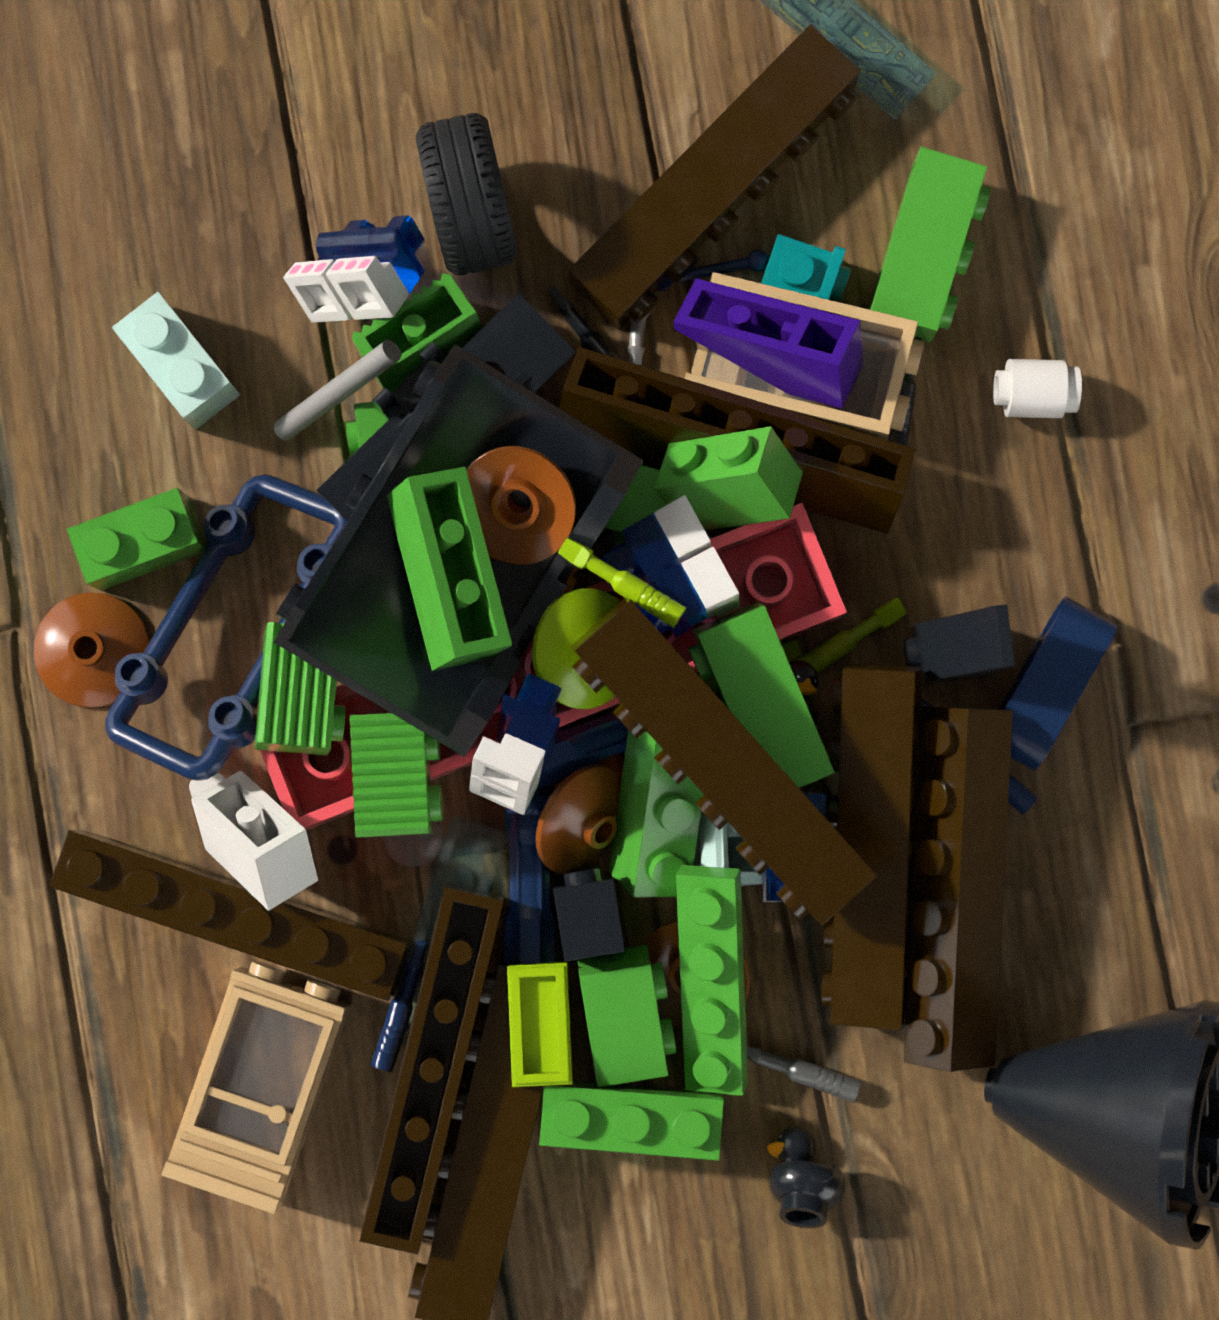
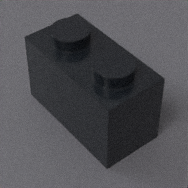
[553,868,625,961]

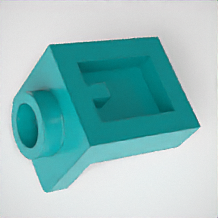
[761,234,851,302]

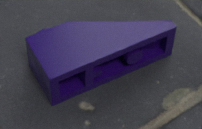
[673,278,863,409]

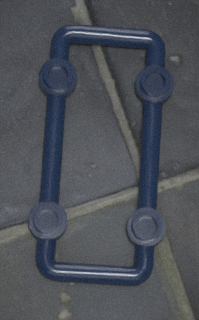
[105,474,347,781]

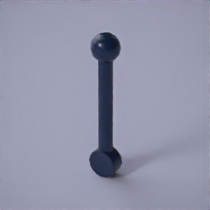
[657,250,769,292]

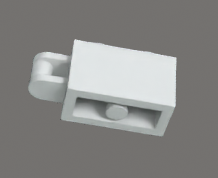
[189,770,318,911]

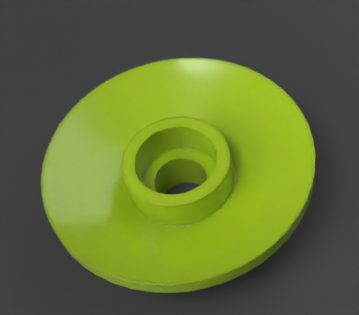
[532,588,620,709]

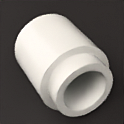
[993,359,1082,418]

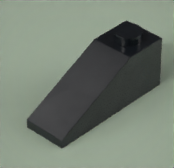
[904,604,1015,685]

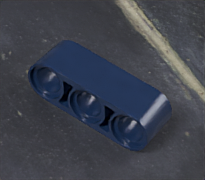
[998,596,1118,771]

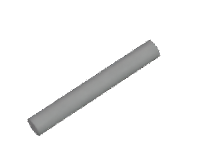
[274,340,401,441]

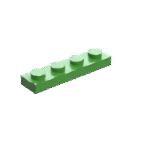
[676,865,748,1096]

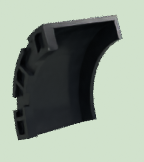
[274,344,644,756]

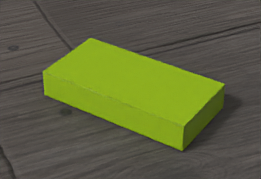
[507,962,573,1087]

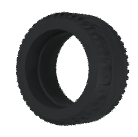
[415,113,518,275]

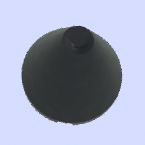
[984,1000,1219,1250]

